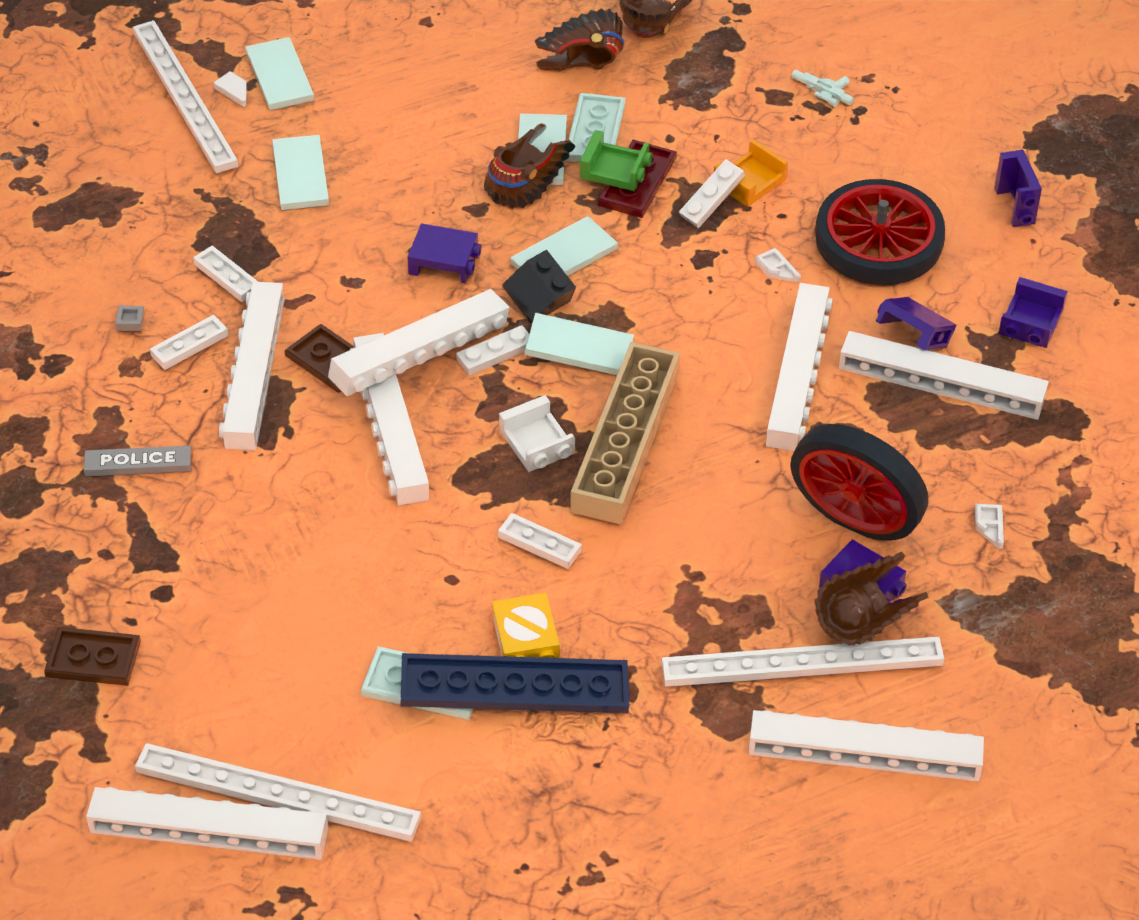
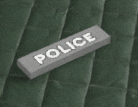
[84,445,192,476]

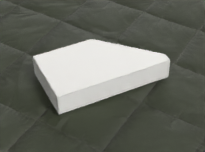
[213,71,247,107]
[754,248,801,283]
[974,503,1004,549]

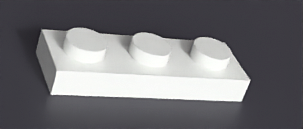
[679,159,745,228]
[193,246,258,302]
[150,315,229,370]
[456,325,529,376]
[498,513,582,569]

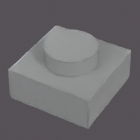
[115,305,145,331]

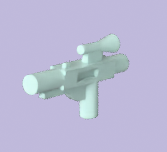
[791,70,854,108]

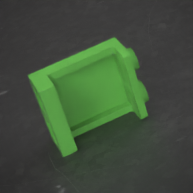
[580,130,652,191]

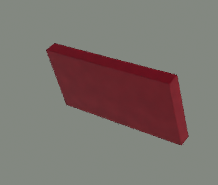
[598,139,677,218]

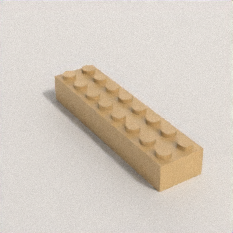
[570,342,680,525]

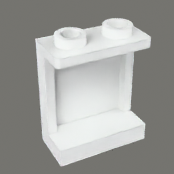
[499,395,575,472]

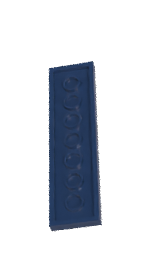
[400,653,629,713]

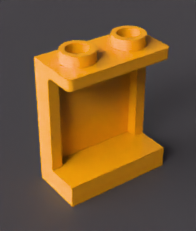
[713,140,788,207]

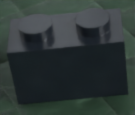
[502,249,576,324]

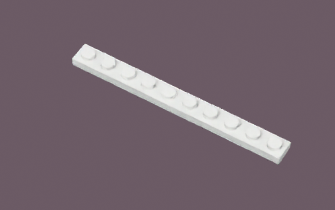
[133,20,238,174]
[661,637,944,687]
[135,743,421,842]

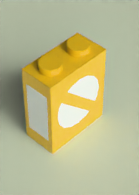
[492,592,560,658]

